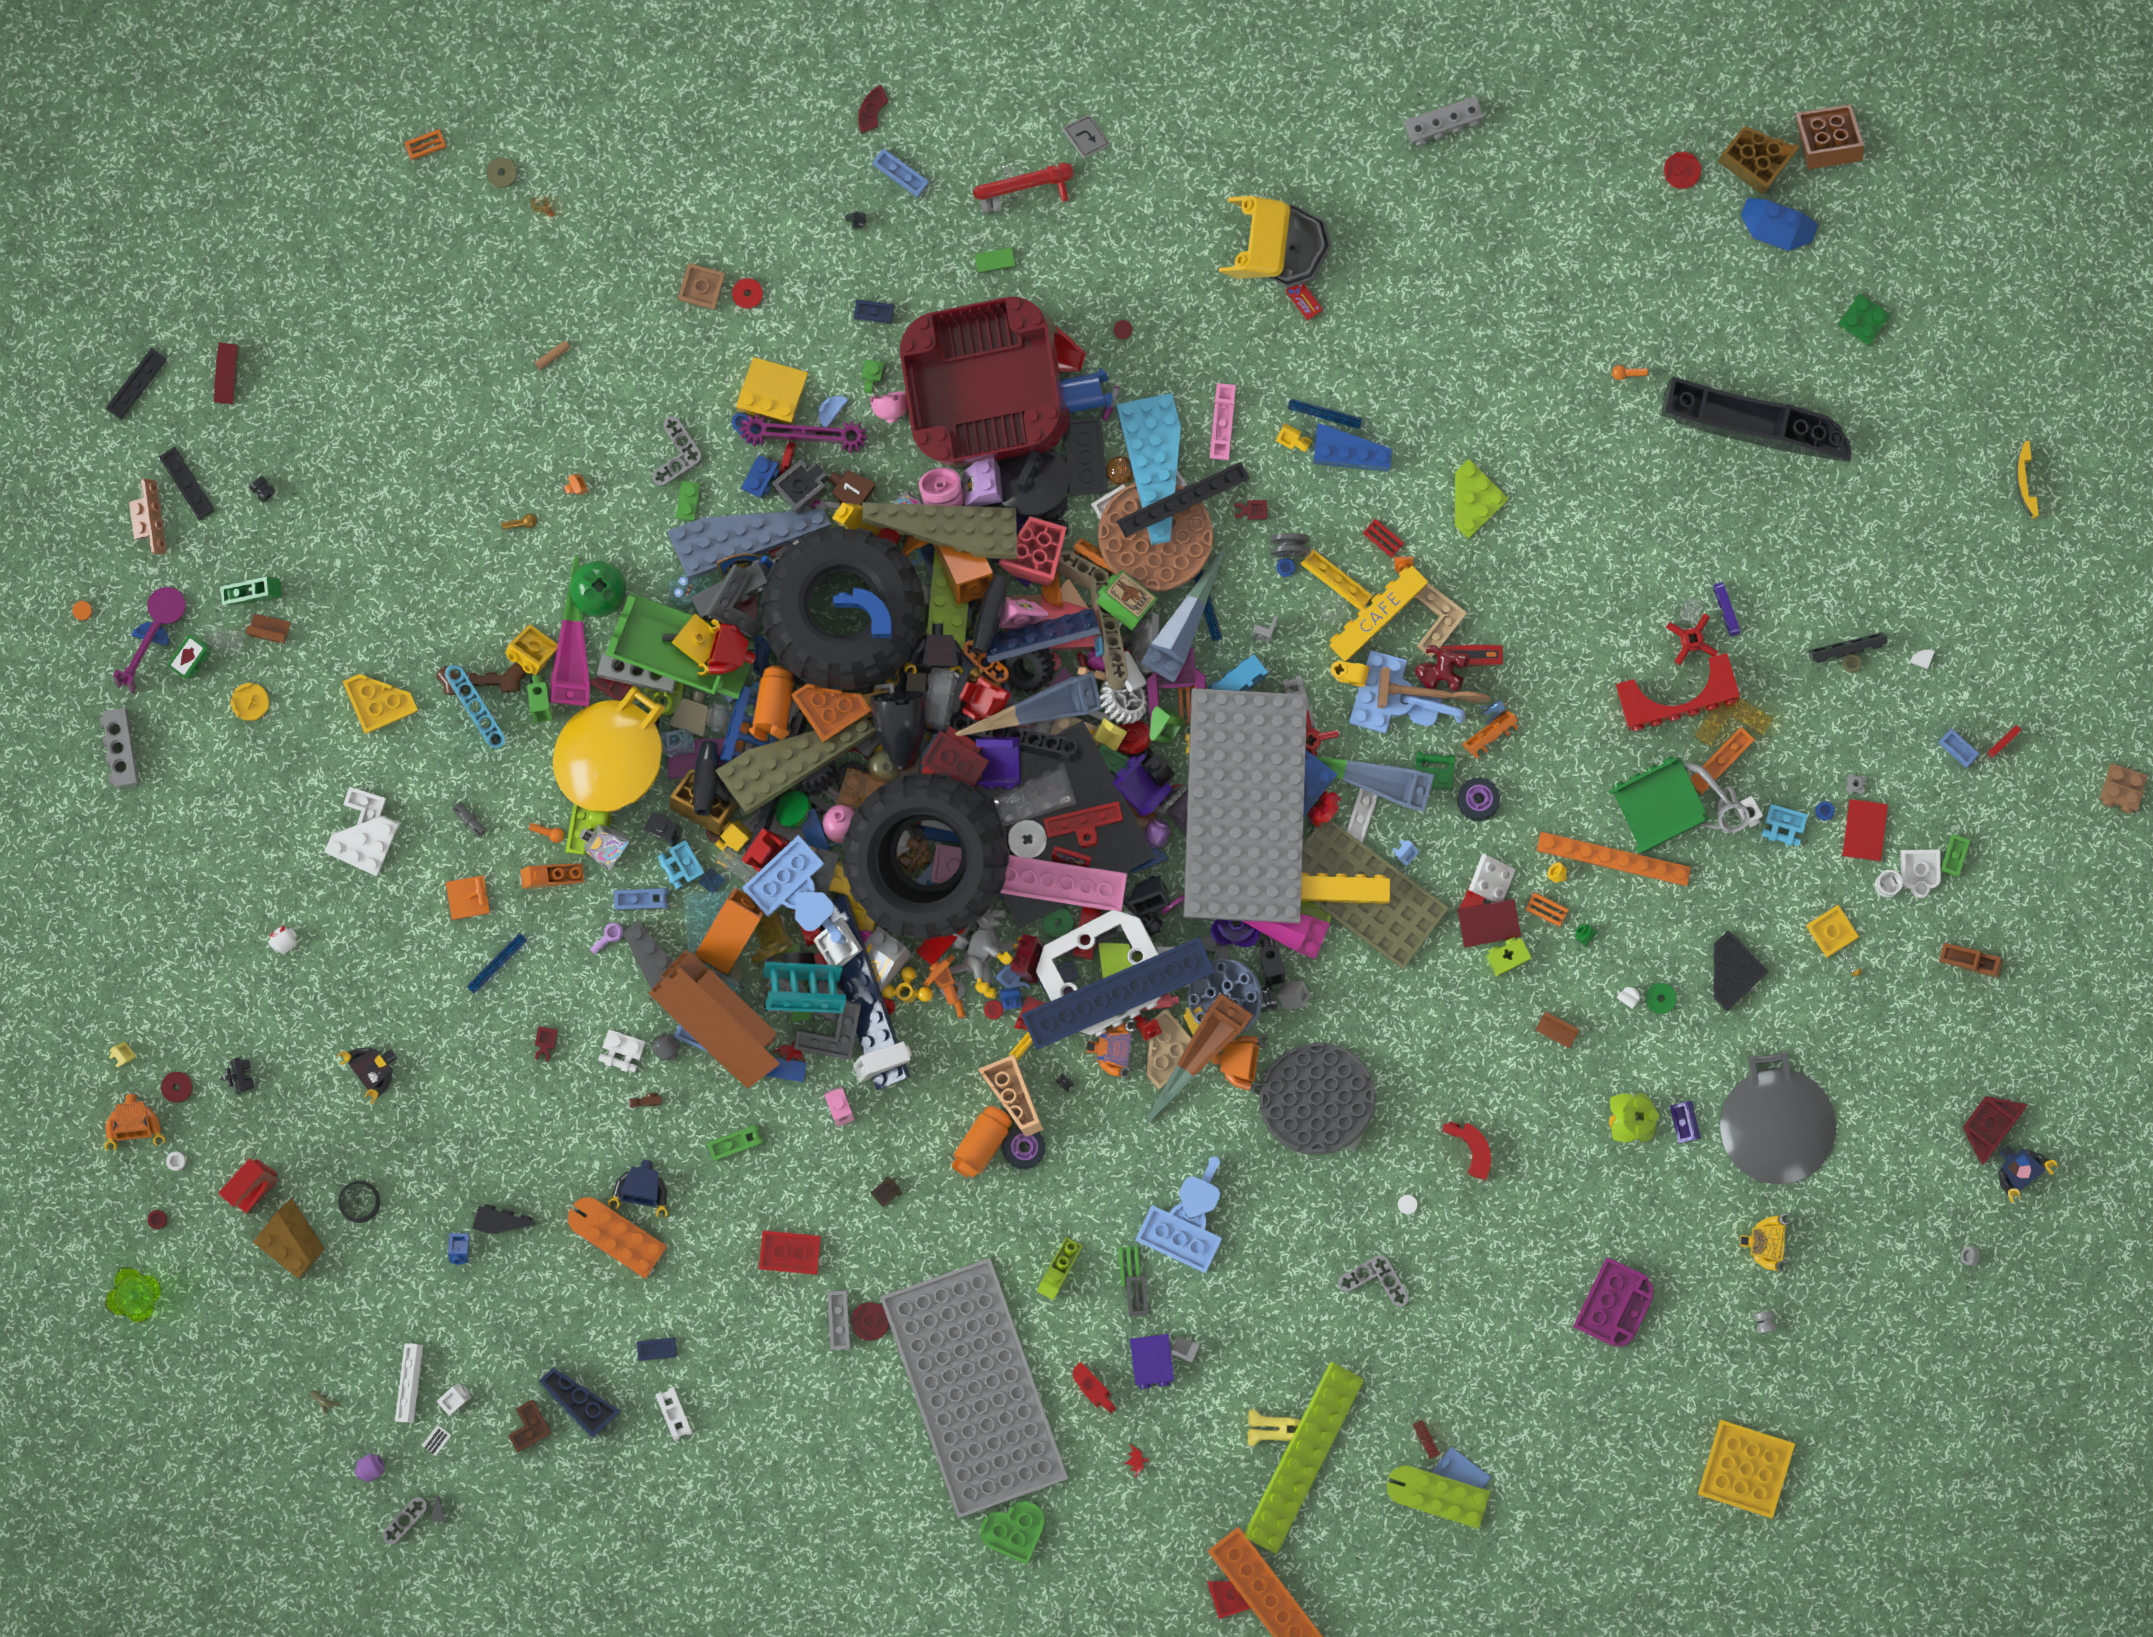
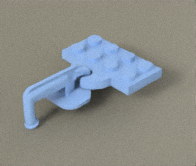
[1349,650,1466,734]
[742,835,846,944]
[1136,1156,1222,1273]

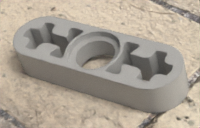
[382,1497,427,1544]

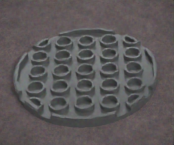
[1259,1043,1376,1155]

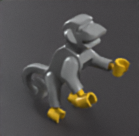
[939,907,1022,999]

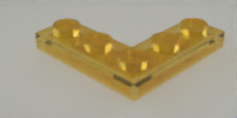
[1694,698,1773,747]

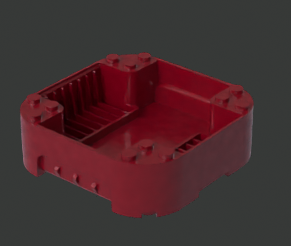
[900,297,1070,469]

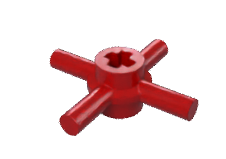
[1666,614,1719,666]
[1305,710,1339,756]

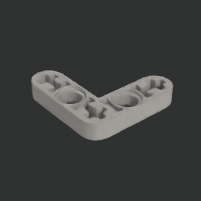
[652,416,702,486]
[1338,1255,1408,1307]

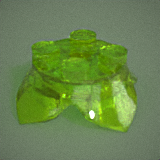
[105,1267,161,1323]

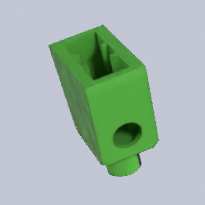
[527,675,553,723]

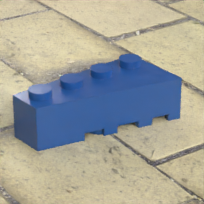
[1313,423,1392,472]

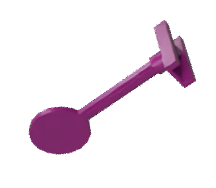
[113,587,186,694]

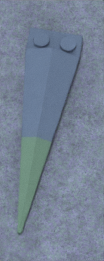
[1140,548,1225,682]

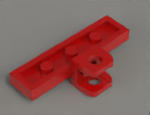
[1043,801,1123,849]

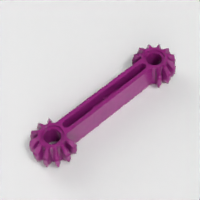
[739,414,867,453]

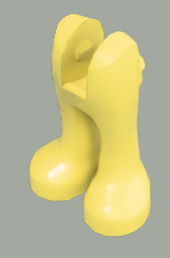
[1248,1409,1301,1446]

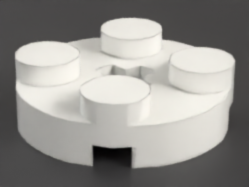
[1008,820,1047,858]

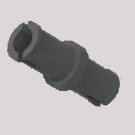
[452,802,487,838]

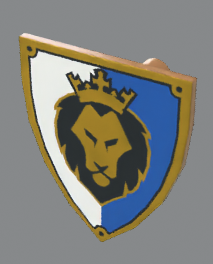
[716,553,762,580]

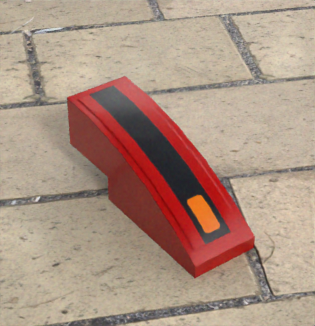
[1441,645,1503,667]

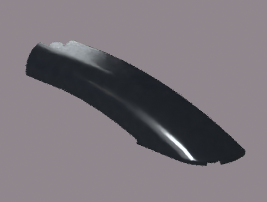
[1661,376,1851,462]

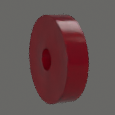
[161,1072,193,1103]

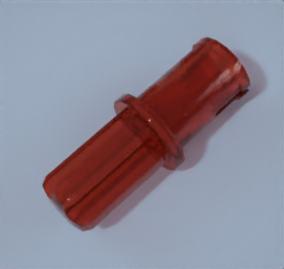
[1413,1420,1440,1459]

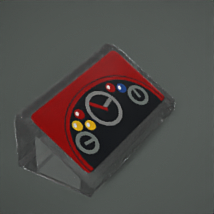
[1153,783,1188,817]

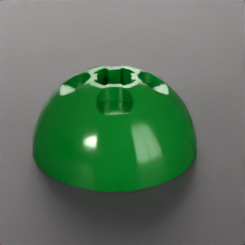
[569,561,626,617]

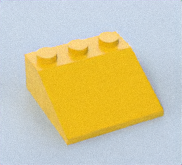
[736,357,808,425]

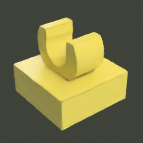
[109,1042,137,1067]

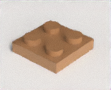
[678,263,725,310]

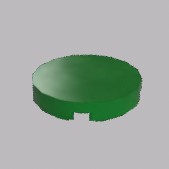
[775,791,812,828]

